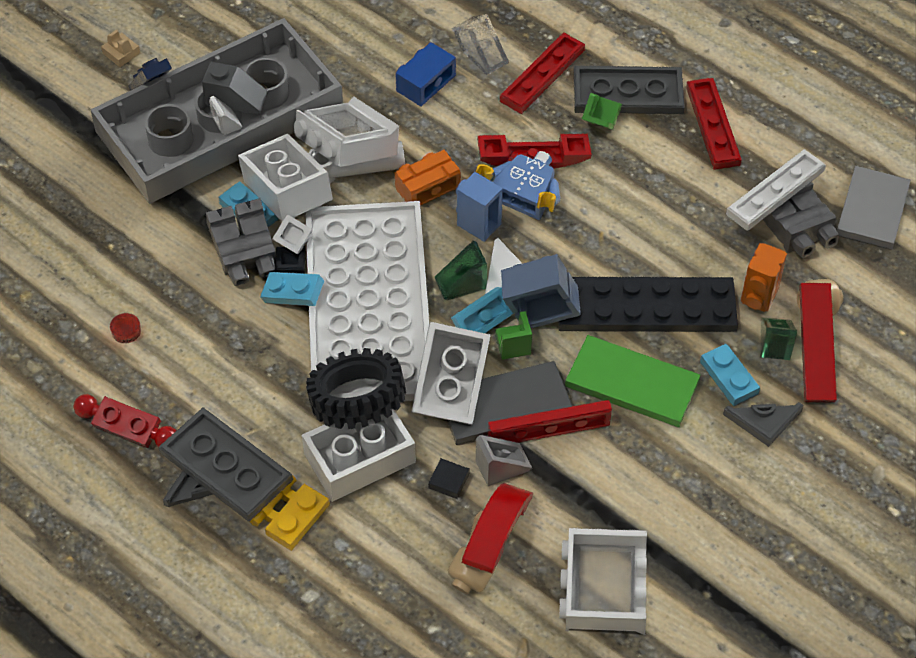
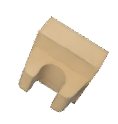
[101,30,140,67]

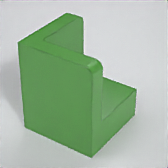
[582,93,622,130]
[495,311,532,360]

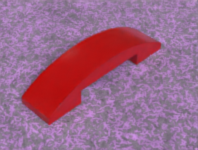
[477,134,592,169]
[461,483,533,573]

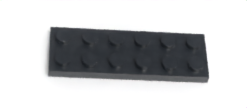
[558,277,738,332]

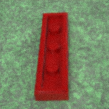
[500,32,585,114]
[686,78,742,170]
[799,283,837,402]
[488,400,612,443]

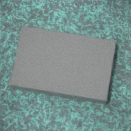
[837,166,911,249]

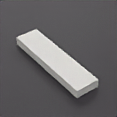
[726,149,826,231]

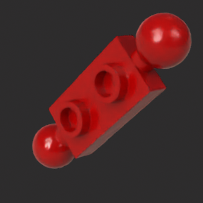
[73,394,177,448]

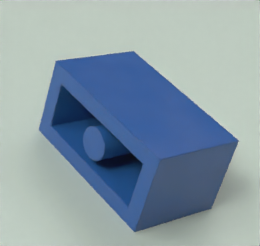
[395,42,456,107]

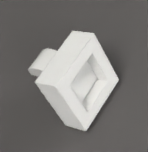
[272,214,313,254]

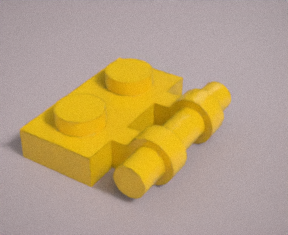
[250,475,330,551]

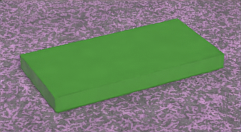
[565,335,701,427]

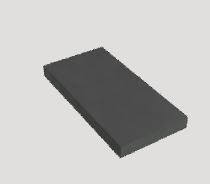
[573,66,685,114]
[447,361,572,445]
[158,407,293,522]

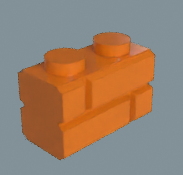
[395,149,461,205]
[741,243,787,312]

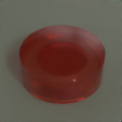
[110,313,141,343]

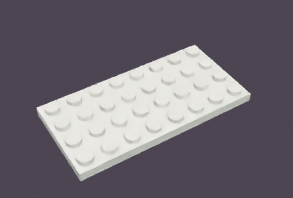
[306,201,429,401]

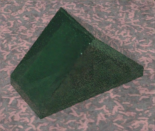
[434,241,487,300]
[760,317,797,360]

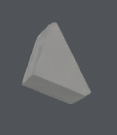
[476,435,532,486]

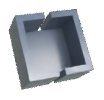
[501,254,581,329]

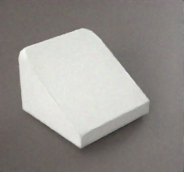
[209,96,242,135]

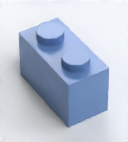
[456,172,503,242]

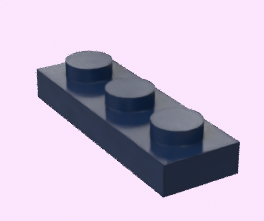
[128,58,172,90]

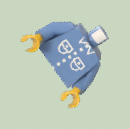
[475,151,560,220]

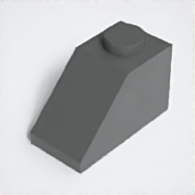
[202,61,268,115]

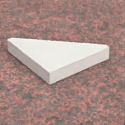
[485,238,522,294]

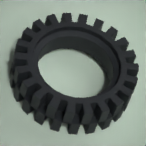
[306,348,406,429]

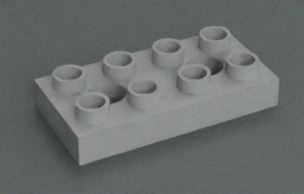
[90,18,343,204]

